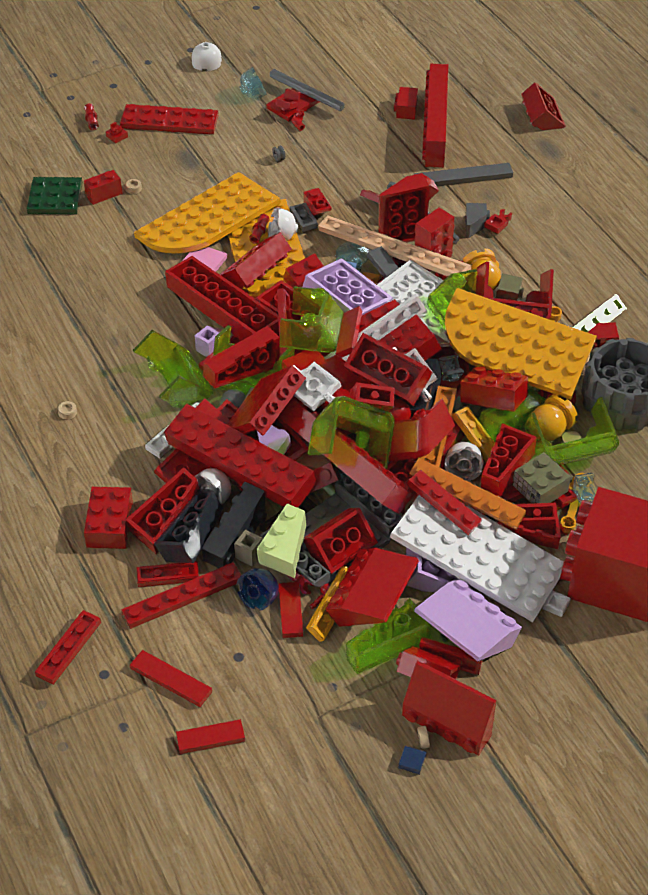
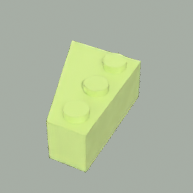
[257,504,306,578]

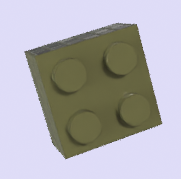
[512,452,571,504]

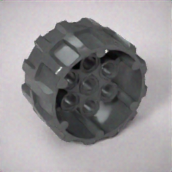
[581,338,648,431]

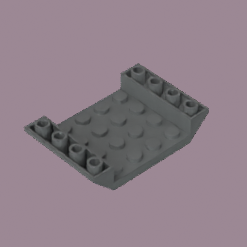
[260,475,402,587]

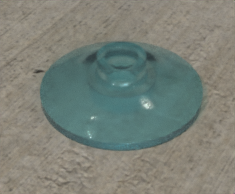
[336,242,370,265]

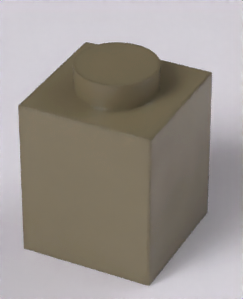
[234,530,263,567]

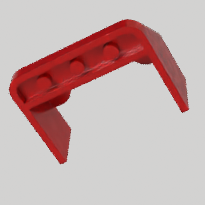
[475,261,554,319]
[367,399,455,462]

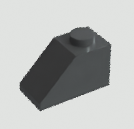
[465,203,490,238]

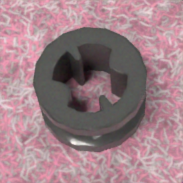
[272,145,286,162]

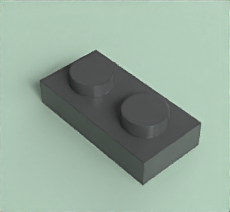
[290,203,318,232]

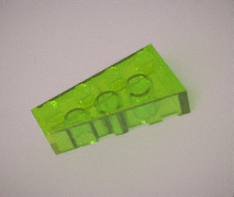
[479,388,546,442]
[346,598,431,674]

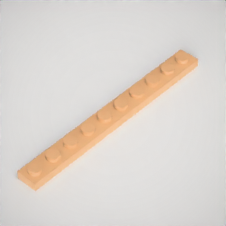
[318,215,471,281]

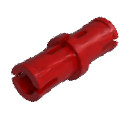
[84,103,99,130]
[249,214,269,244]

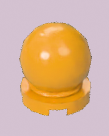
[463,249,501,292]
[529,394,577,441]

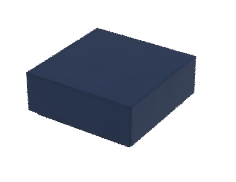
[398,746,426,775]

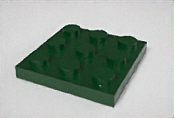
[27,177,83,214]

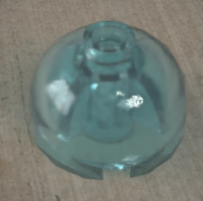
[239,67,267,99]

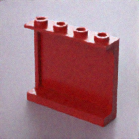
[227,365,306,436]

